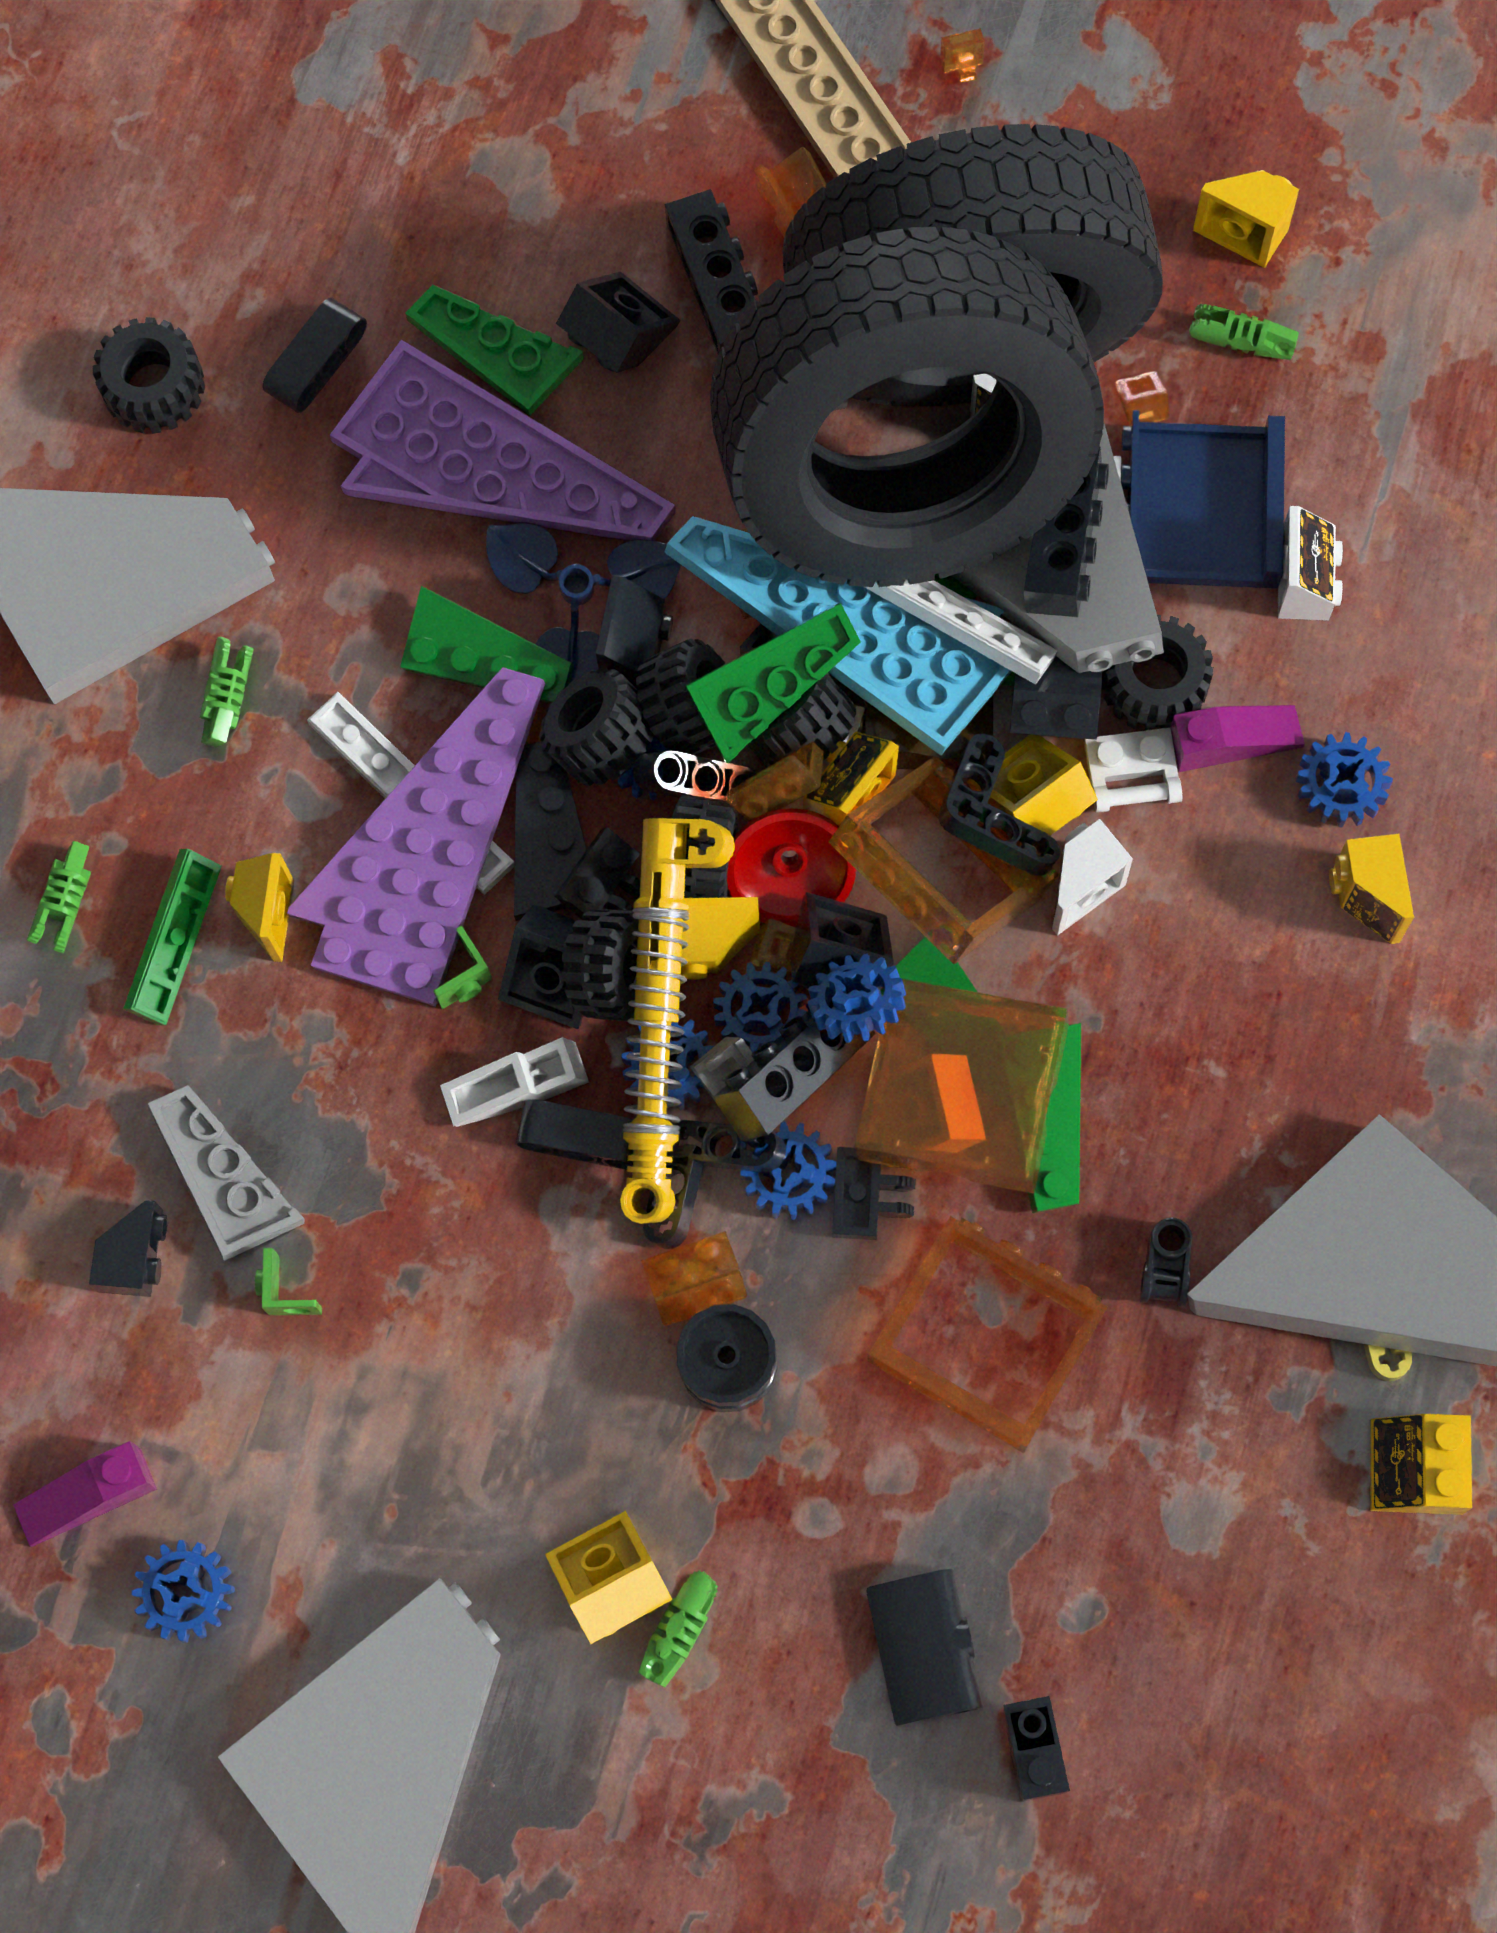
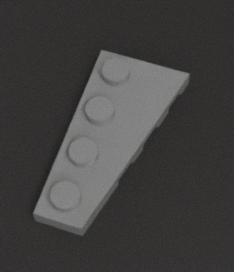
[147,1085,305,1261]

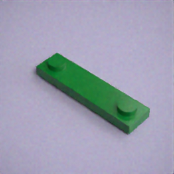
[123,848,222,1025]

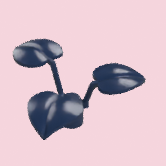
[486,523,682,682]

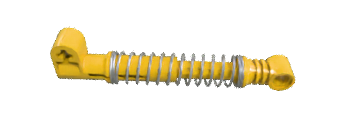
[620,818,735,1224]

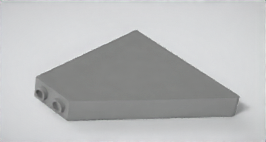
[951,424,1163,673]
[0,488,275,705]
[1187,1114,1497,1367]
[218,1578,501,1933]

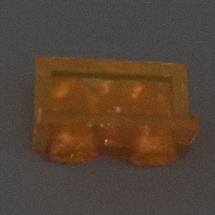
[754,147,826,236]
[726,741,824,822]
[641,1231,747,1326]

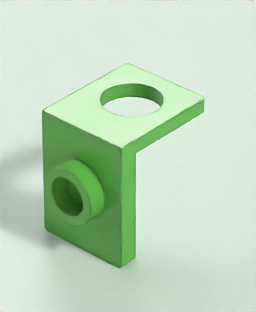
[433,925,492,1009]
[255,1248,322,1315]

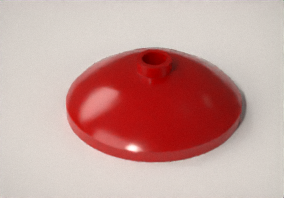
[727,808,856,927]

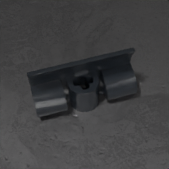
[866,1569,983,1726]

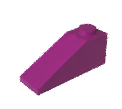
[1170,705,1305,772]
[13,1441,157,1547]

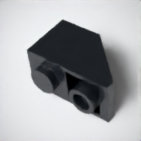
[89,1200,168,1297]
[1003,1696,1070,1802]

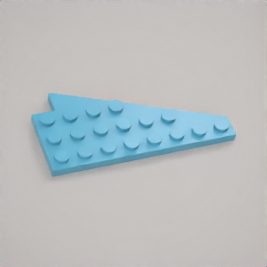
[665,516,1012,755]

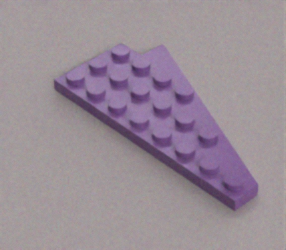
[330,340,676,541]
[287,667,545,1007]

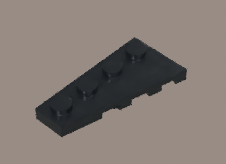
[514,741,587,921]

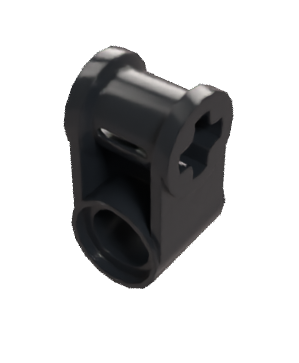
[1140,1217,1192,1308]

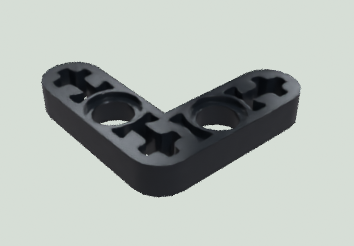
[938,734,1061,876]
[643,1120,786,1249]

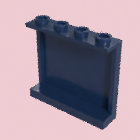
[1121,410,1285,589]

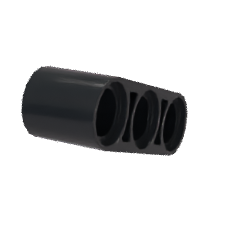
[262,298,367,413]
[633,751,762,807]
[515,1100,634,1170]

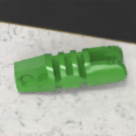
[1189,303,1299,360]
[200,637,254,748]
[27,841,91,953]
[638,1570,718,1688]

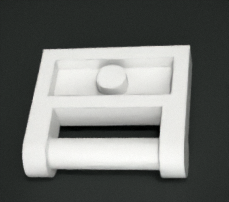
[1084,728,1182,813]

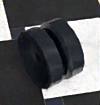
[676,1304,777,1412]

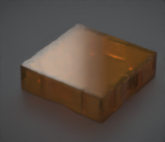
[854,979,1069,1193]

